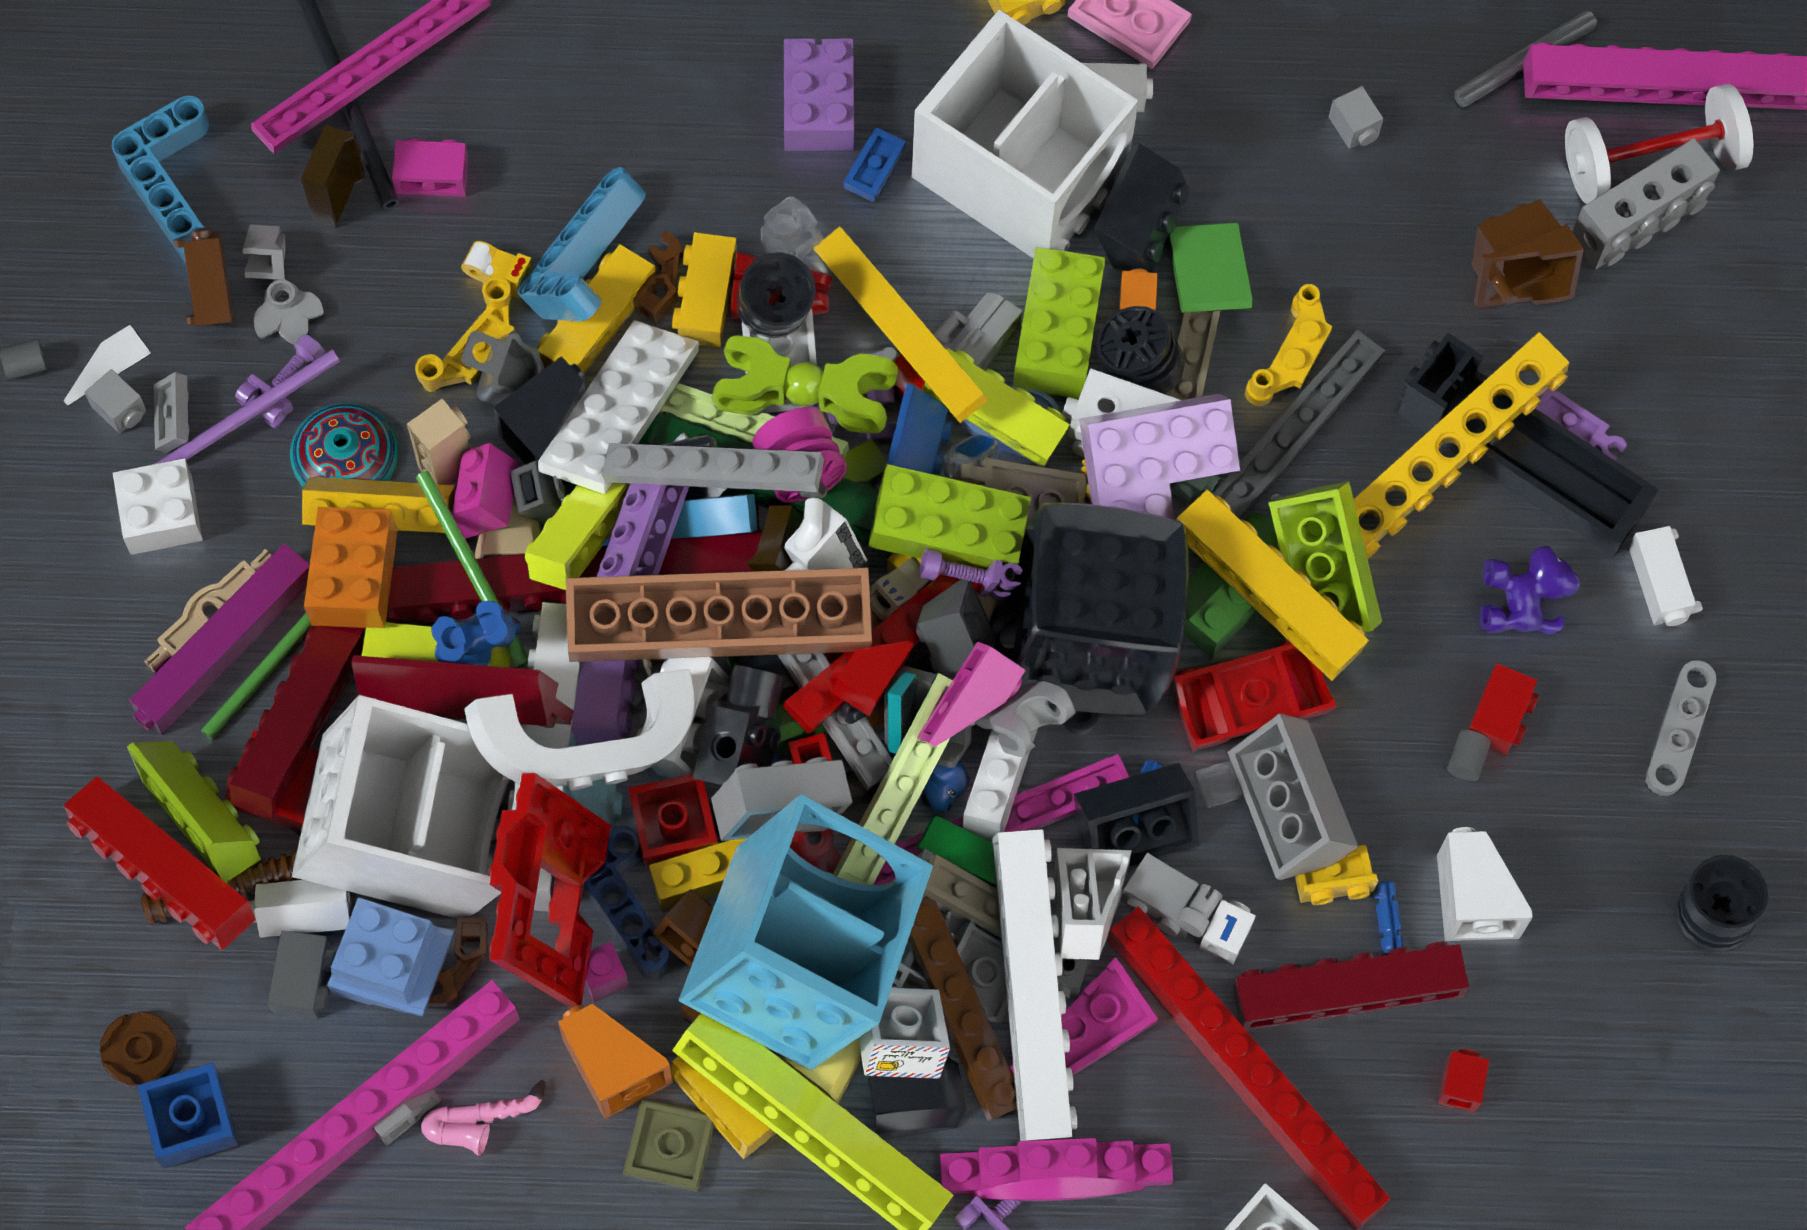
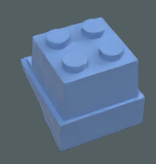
[327,897,455,1017]

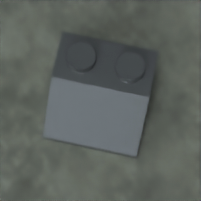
[916,579,996,680]

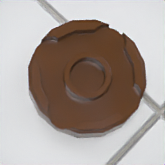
[100,1011,178,1088]

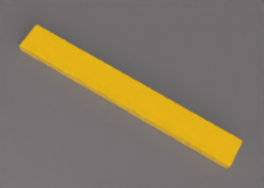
[813,226,988,423]

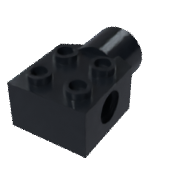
[693,665,785,785]

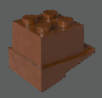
[1471,199,1584,308]

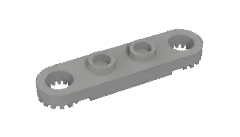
[1645,660,1716,797]

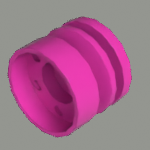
[752,407,847,503]

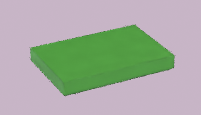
[1168,223,1252,313]

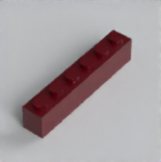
[227,626,364,819]
[1233,941,1469,1030]

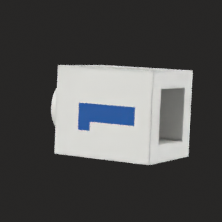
[1199,900,1256,965]

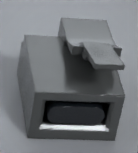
[510,461,573,524]

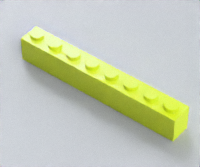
[672,1013,954,1230]

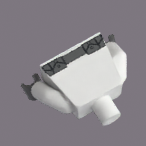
[784,482,867,571]

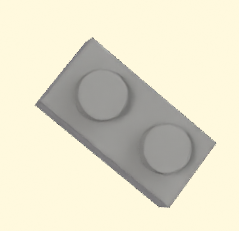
[154,372,190,453]

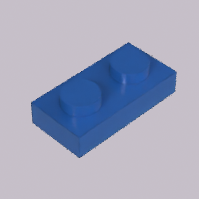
[843,127,906,202]

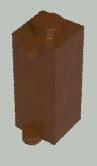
[173,227,234,326]

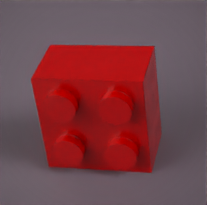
[628,773,718,871]

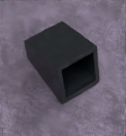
[493,356,587,465]

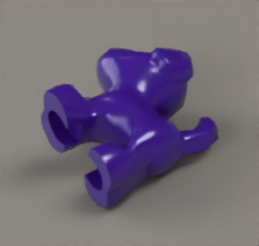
[1480,546,1580,635]

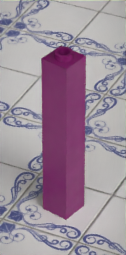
[129,543,310,735]

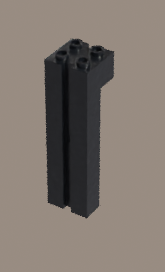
[1398,333,1659,556]

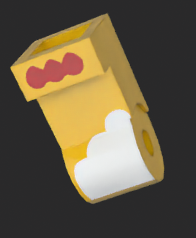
[461,241,533,299]

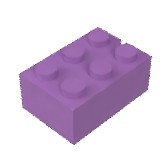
[784,38,854,151]

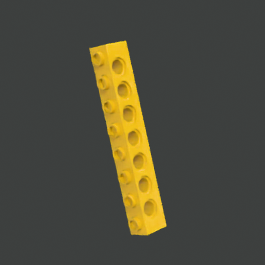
[1353,332,1570,559]

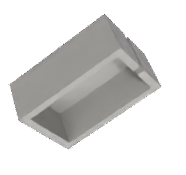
[711,757,852,841]

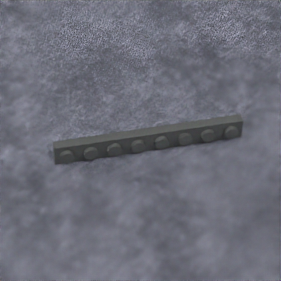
[1213,330,1385,520]

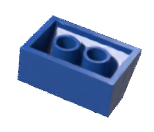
[885,383,953,475]

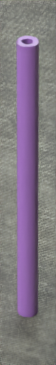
[153,349,341,465]

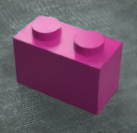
[392,138,469,197]

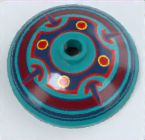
[290,402,399,488]

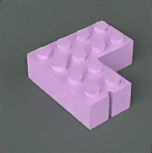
[1079,394,1240,520]

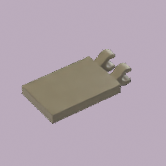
[953,458,1086,534]

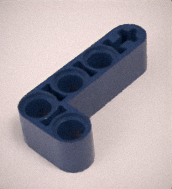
[583,826,671,979]

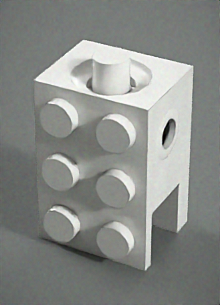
[1062,369,1181,457]

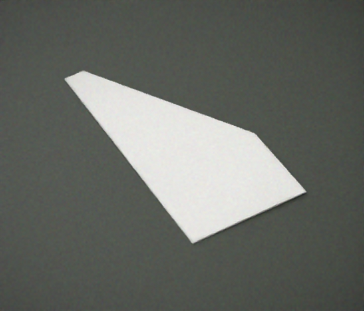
[64,325,151,406]

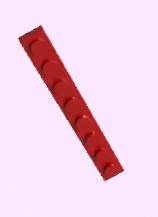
[783,574,981,734]

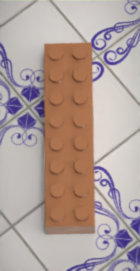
[566,568,872,662]

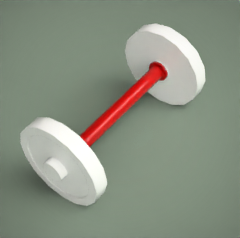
[1565,83,1754,204]

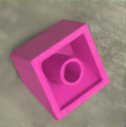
[452,443,519,539]

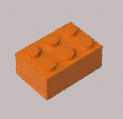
[304,507,398,628]

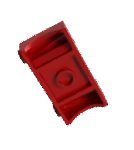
[1171,640,1337,752]

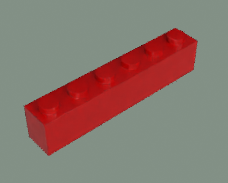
[63,776,256,950]

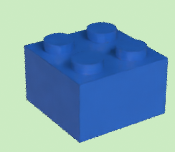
[137,1062,239,1169]

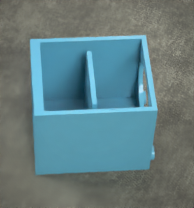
[678,794,933,1070]

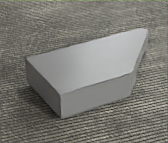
[373,1089,441,1145]

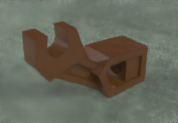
[633,230,683,325]
[428,917,488,1007]

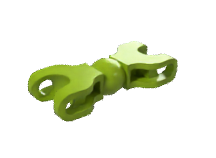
[711,336,898,434]

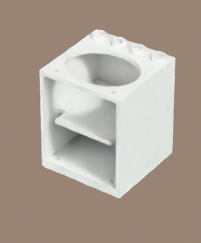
[912,10,1139,258]
[292,695,520,919]

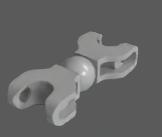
[971,681,1075,757]

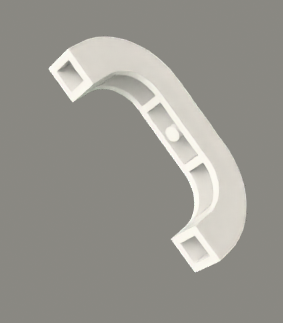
[464,669,694,790]

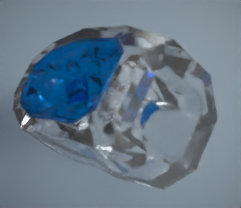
[944,434,1001,479]

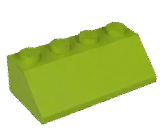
[1269,481,1382,633]
[126,741,261,882]

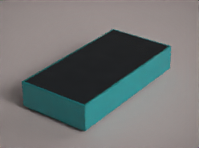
[888,672,916,754]

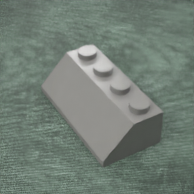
[1227,714,1358,880]

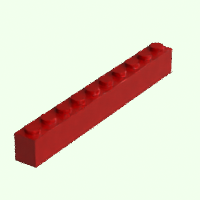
[1107,906,1391,1230]

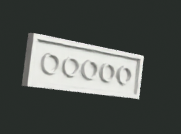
[538,320,698,494]

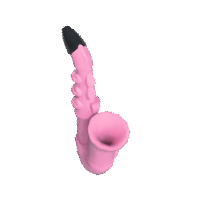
[421,1080,545,1157]

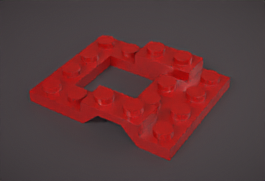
[489,773,611,1007]

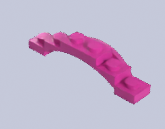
[939,1138,1173,1201]

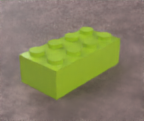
[1013,247,1106,399]
[868,464,1031,578]

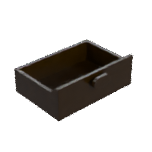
[301,125,366,228]
[747,506,804,572]

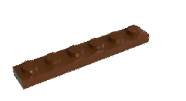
[908,896,1017,1121]

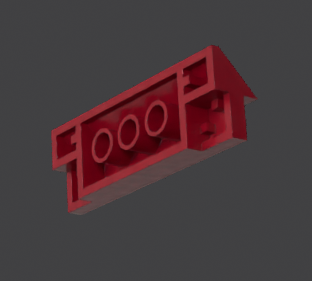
[352,655,574,728]

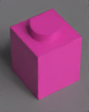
[585,941,629,1002]

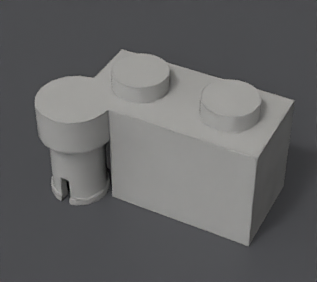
[1121,853,1222,939]

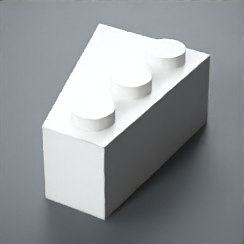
[1053,848,1132,960]

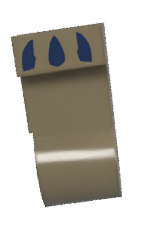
[869,557,933,622]

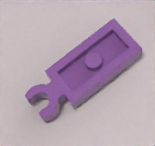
[1535,388,1627,461]

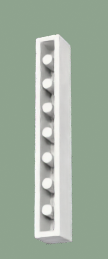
[992,830,1077,1141]

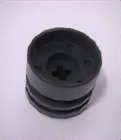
[736,252,816,338]
[1096,306,1185,394]
[1676,855,1769,951]

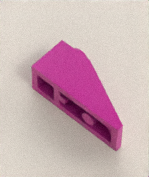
[917,642,1026,747]

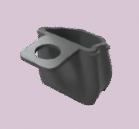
[462,331,545,405]

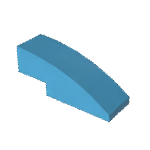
[671,494,758,539]

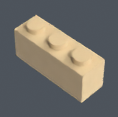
[407,399,472,485]

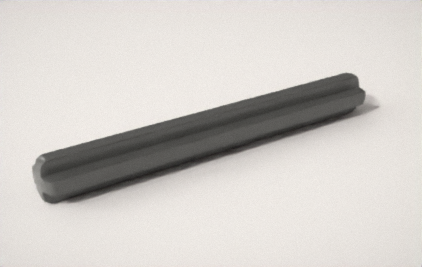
[1453,11,1597,107]

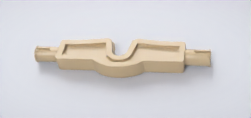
[144,549,272,672]

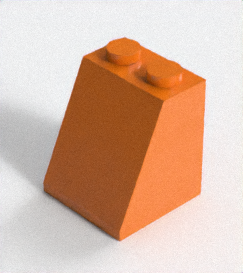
[558,1004,673,1119]

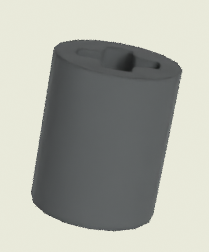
[0,339,47,379]
[1447,730,1491,781]

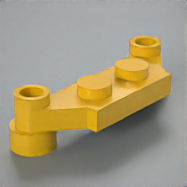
[415,276,515,392]
[1245,284,1333,407]

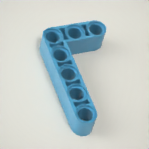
[112,96,209,264]
[517,167,646,322]

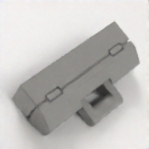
[933,292,1022,371]

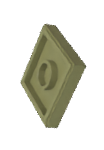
[623,1099,714,1192]

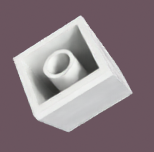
[1437,827,1533,941]

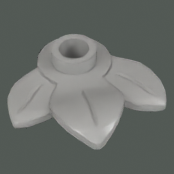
[254,280,324,344]

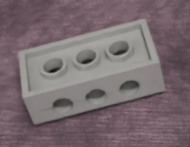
[1572,139,1720,270]

